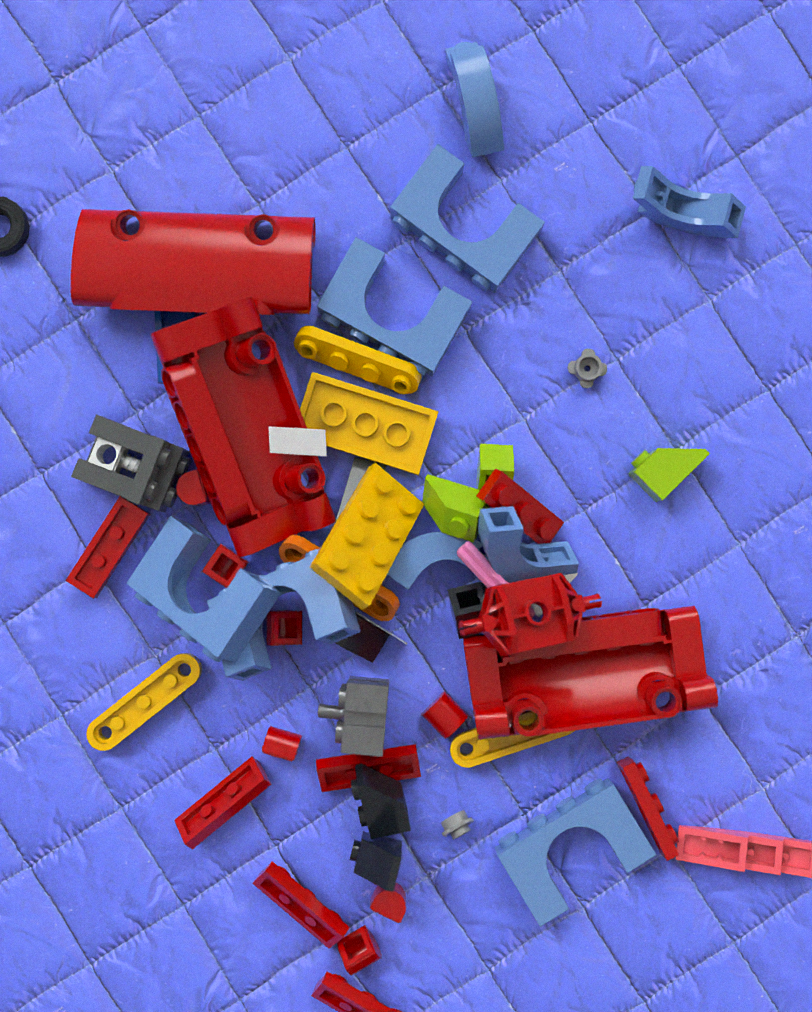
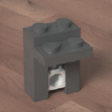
[71,414,191,512]

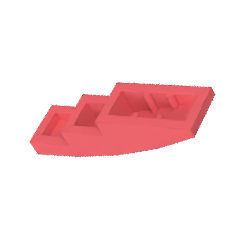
[676,825,812,878]

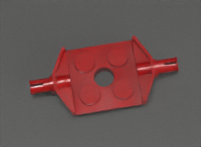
[459,573,602,656]

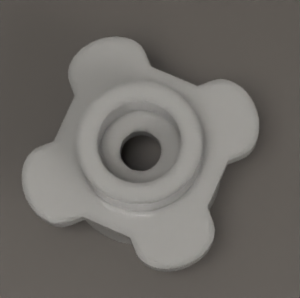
[567,349,607,388]
[441,810,474,840]

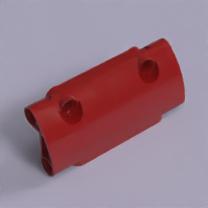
[71,209,316,315]
[150,297,336,557]
[463,606,718,740]

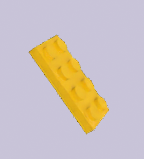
[300,372,439,475]
[309,463,424,610]

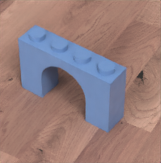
[390,144,545,293]
[317,237,472,377]
[127,516,281,662]
[207,549,361,681]
[495,778,656,927]

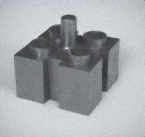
[318,676,389,757]

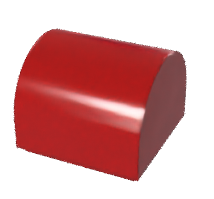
[176,470,211,506]
[202,544,249,588]
[267,610,302,646]
[421,690,468,739]
[261,726,302,762]
[370,883,406,923]
[336,925,382,976]

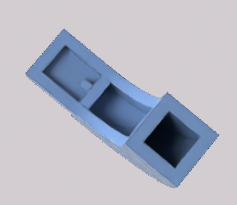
[445,42,504,158]
[633,166,746,238]
[478,506,579,582]
[387,531,489,589]

